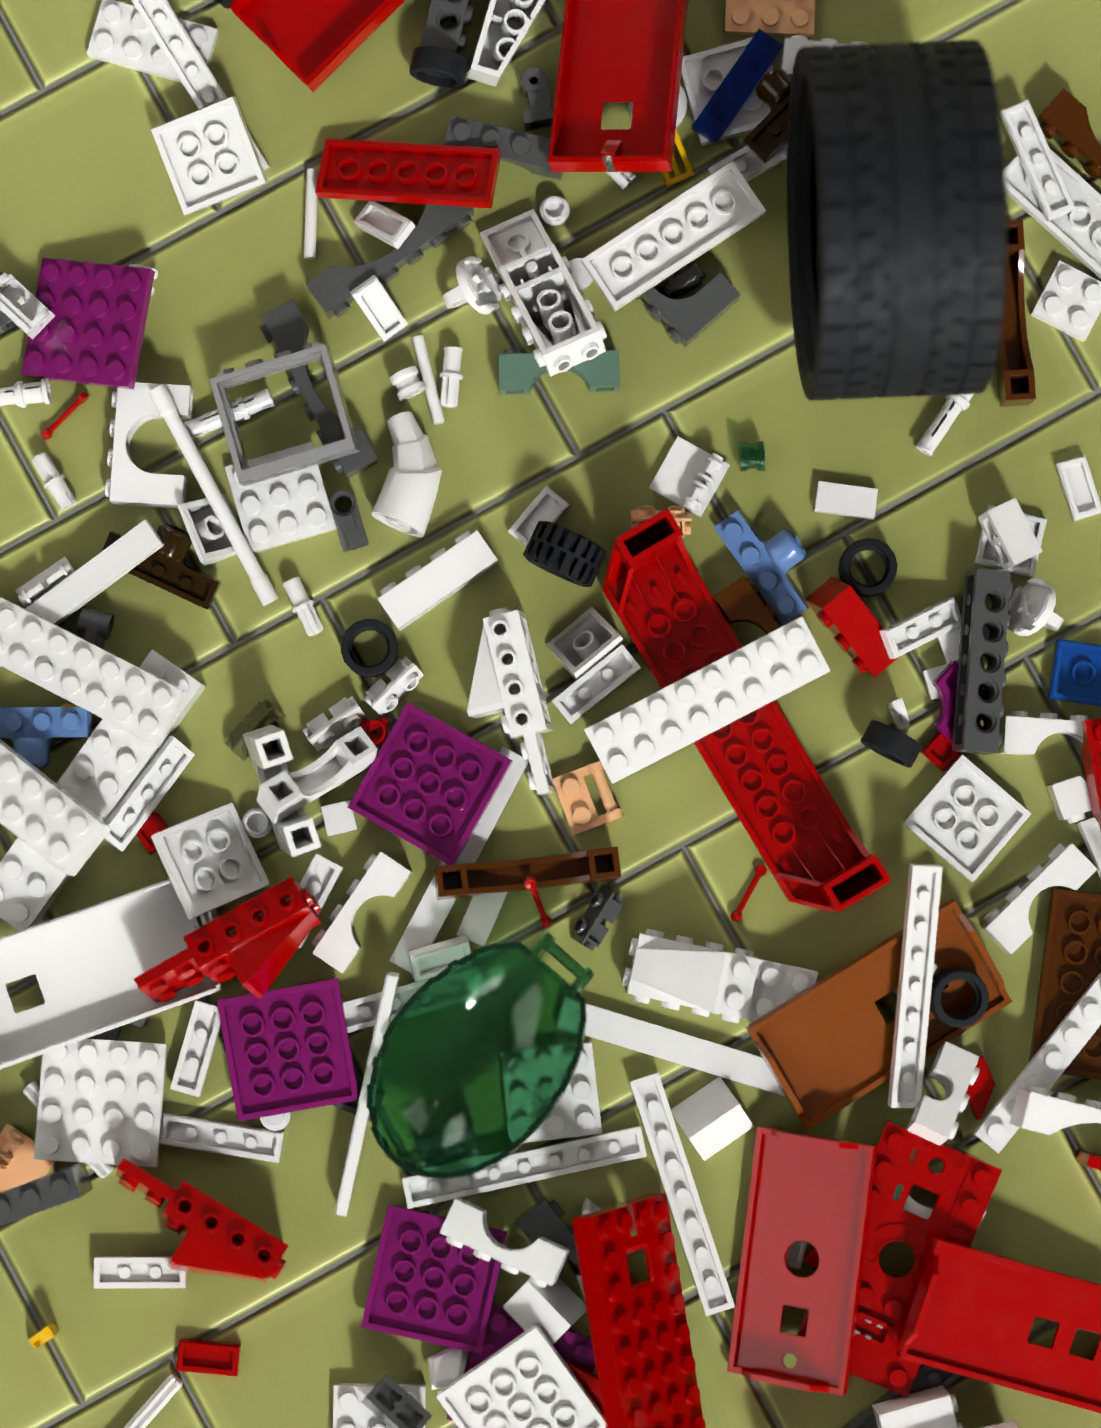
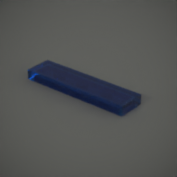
[691,29,784,145]

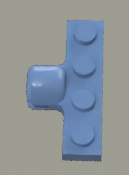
[714,510,809,626]
[0,707,92,768]

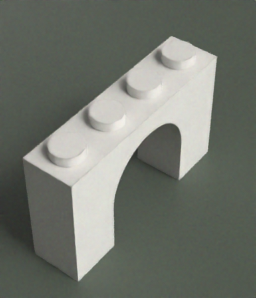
[105,382,194,509]
[243,725,321,857]
[872,1385,963,1428]

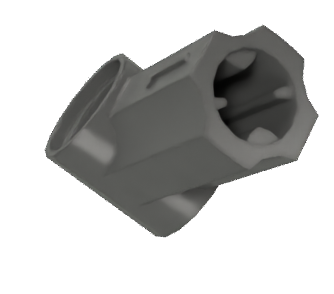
[329,490,369,552]
[77,607,114,649]

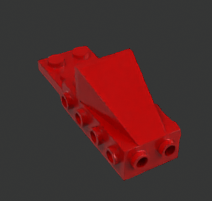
[134,876,322,1003]
[116,1158,289,1282]

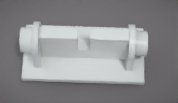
[15,557,75,607]
[364,656,424,717]
[302,696,367,752]

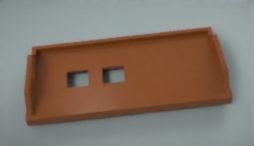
[745,898,1012,1131]

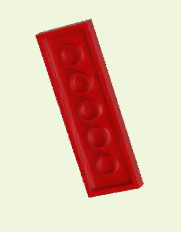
[315,139,501,208]

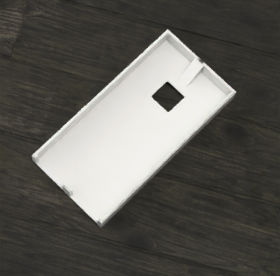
[0,879,222,1069]

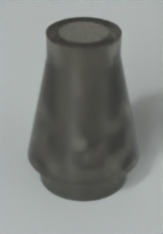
[661,261,706,299]

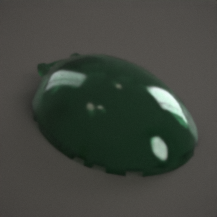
[366,933,595,1179]

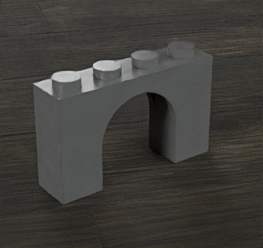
[635,206,740,347]
[0,1162,93,1226]

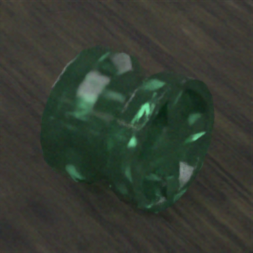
[738,441,765,472]

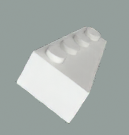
[467,0,546,87]

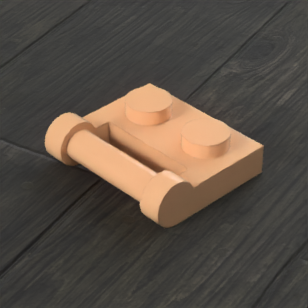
[552,761,624,836]

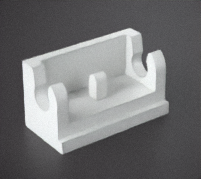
[0,273,55,340]
[977,497,1043,571]

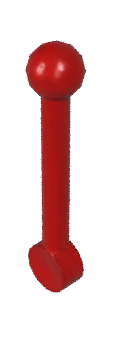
[41,392,89,440]
[730,865,767,922]
[524,876,552,928]

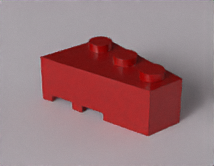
[804,577,900,677]

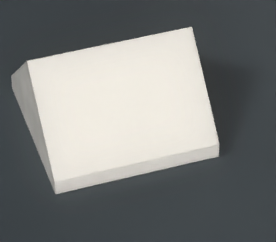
[178,494,240,567]
[546,607,623,681]
[671,1076,754,1161]
[502,1277,587,1345]

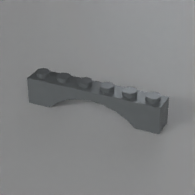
[306,204,474,319]
[260,299,379,478]
[516,1197,580,1267]

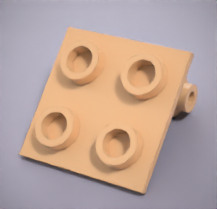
[0,1123,55,1192]

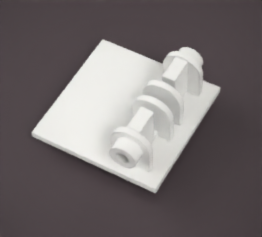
[649,436,730,517]

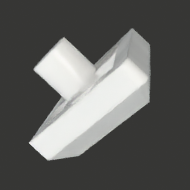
[428,1347,468,1390]

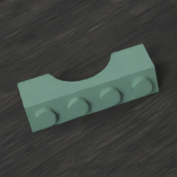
[498,346,620,395]

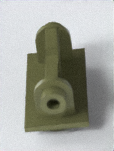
[225,699,285,761]

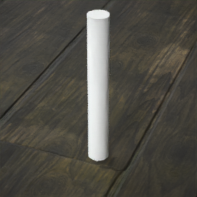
[304,168,318,260]
[412,335,445,425]

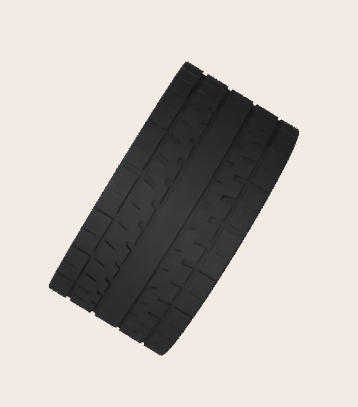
[787,40,1007,401]

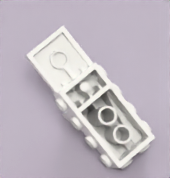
[479,209,607,377]
[467,607,556,795]
[622,928,818,1023]

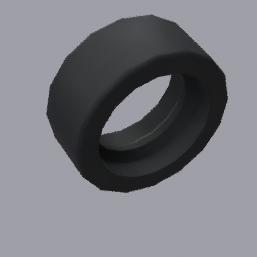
[409,46,469,88]
[838,538,898,597]
[341,619,399,677]
[861,720,922,768]
[930,967,989,1028]

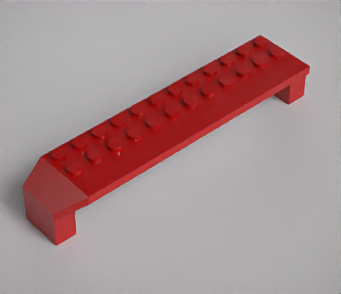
[602,508,892,913]

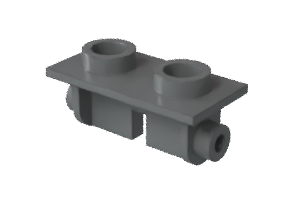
[571,886,624,951]

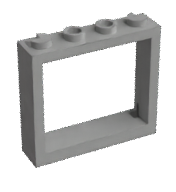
[209,341,360,487]

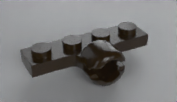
[743,67,792,163]
[101,524,221,610]

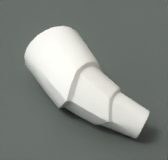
[371,411,442,537]

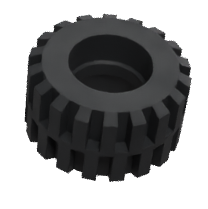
[523,521,607,587]

